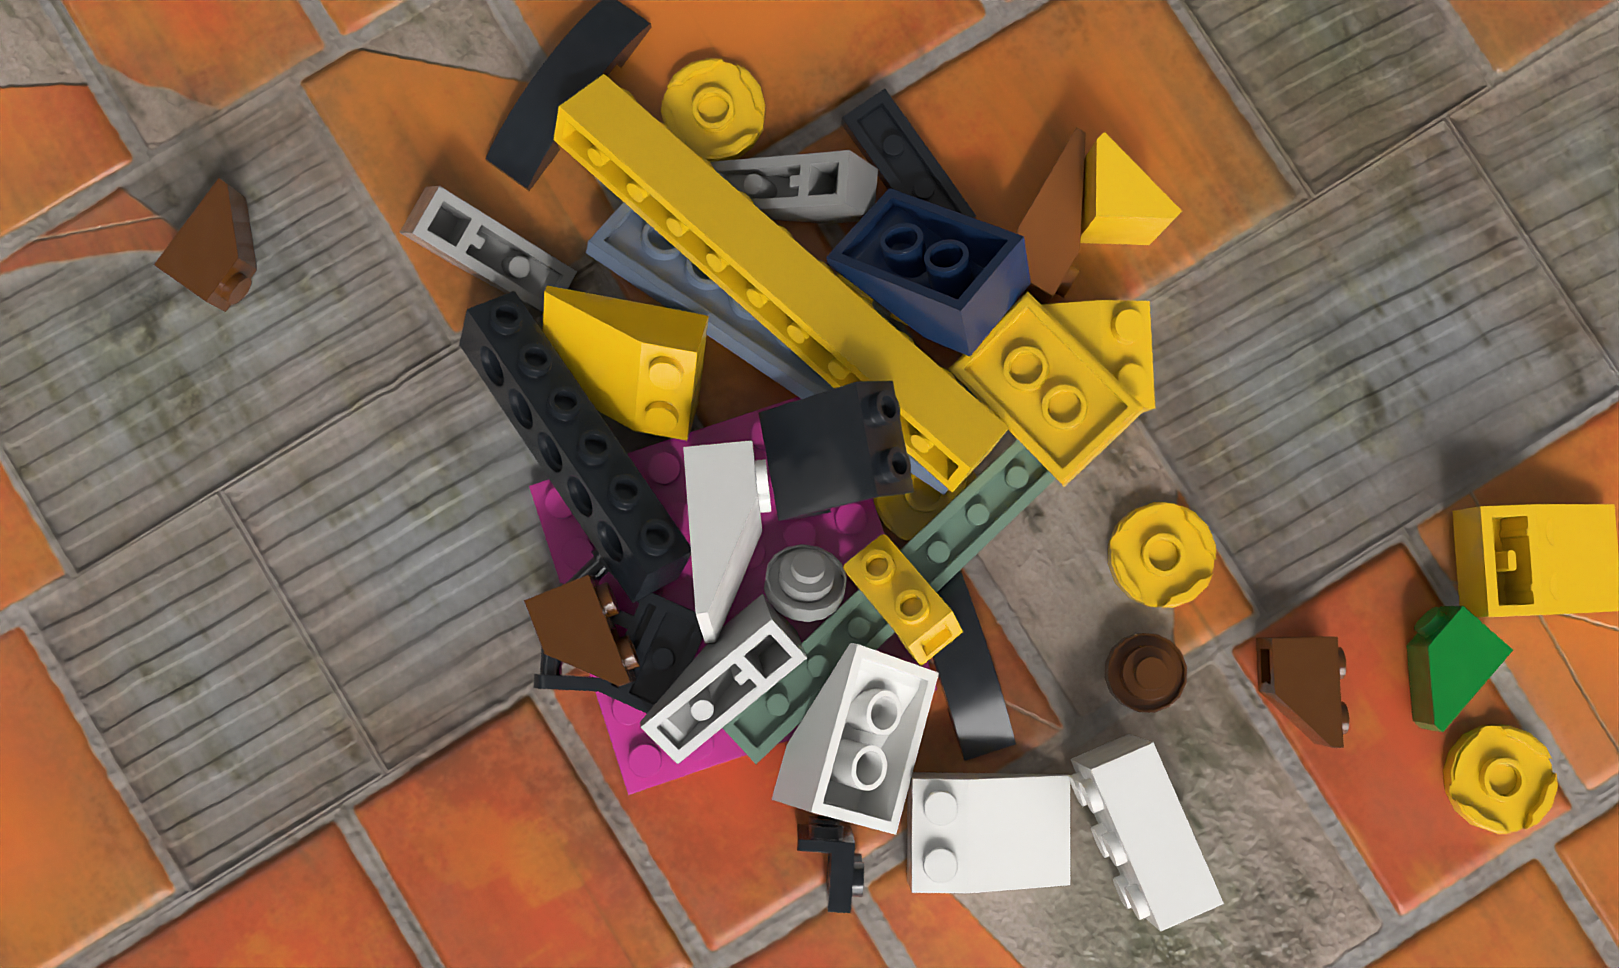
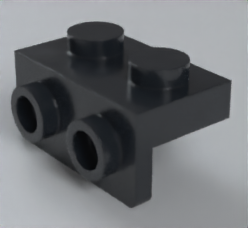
[797,816,864,913]

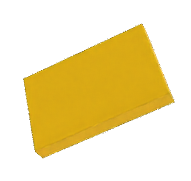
[949,292,1145,487]

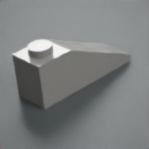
[710,150,878,224]
[399,186,577,313]
[640,594,807,764]

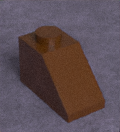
[154,178,257,312]

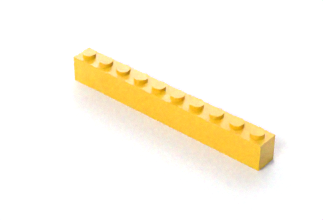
[553,74,1010,492]

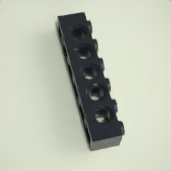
[459,291,691,603]

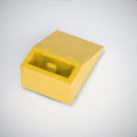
[1452,504,1619,617]

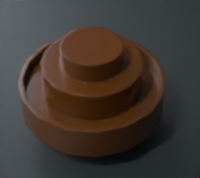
[1104,633,1187,713]

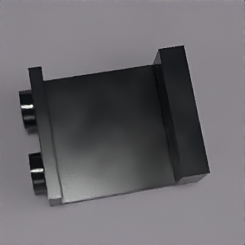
[759,381,914,521]

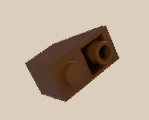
[524,575,640,686]
[1256,636,1349,748]

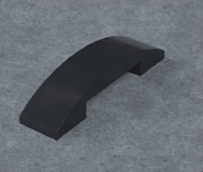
[485,0,652,191]
[932,570,1016,761]

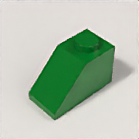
[1407,606,1513,732]

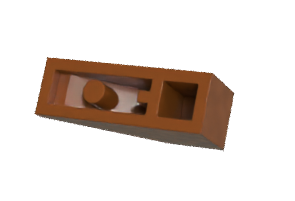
[1015,127,1086,305]

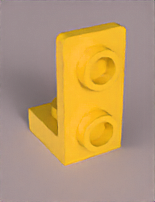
[843,534,963,666]

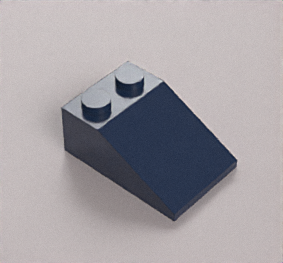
[826,188,1031,356]

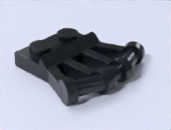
[533,548,704,714]

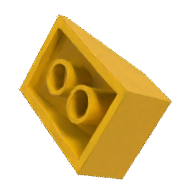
[543,285,709,441]
[977,300,1155,412]

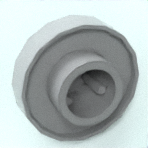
[764,544,847,622]

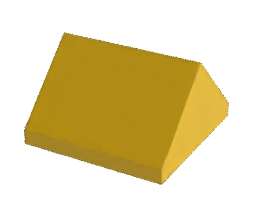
[1080,132,1182,245]

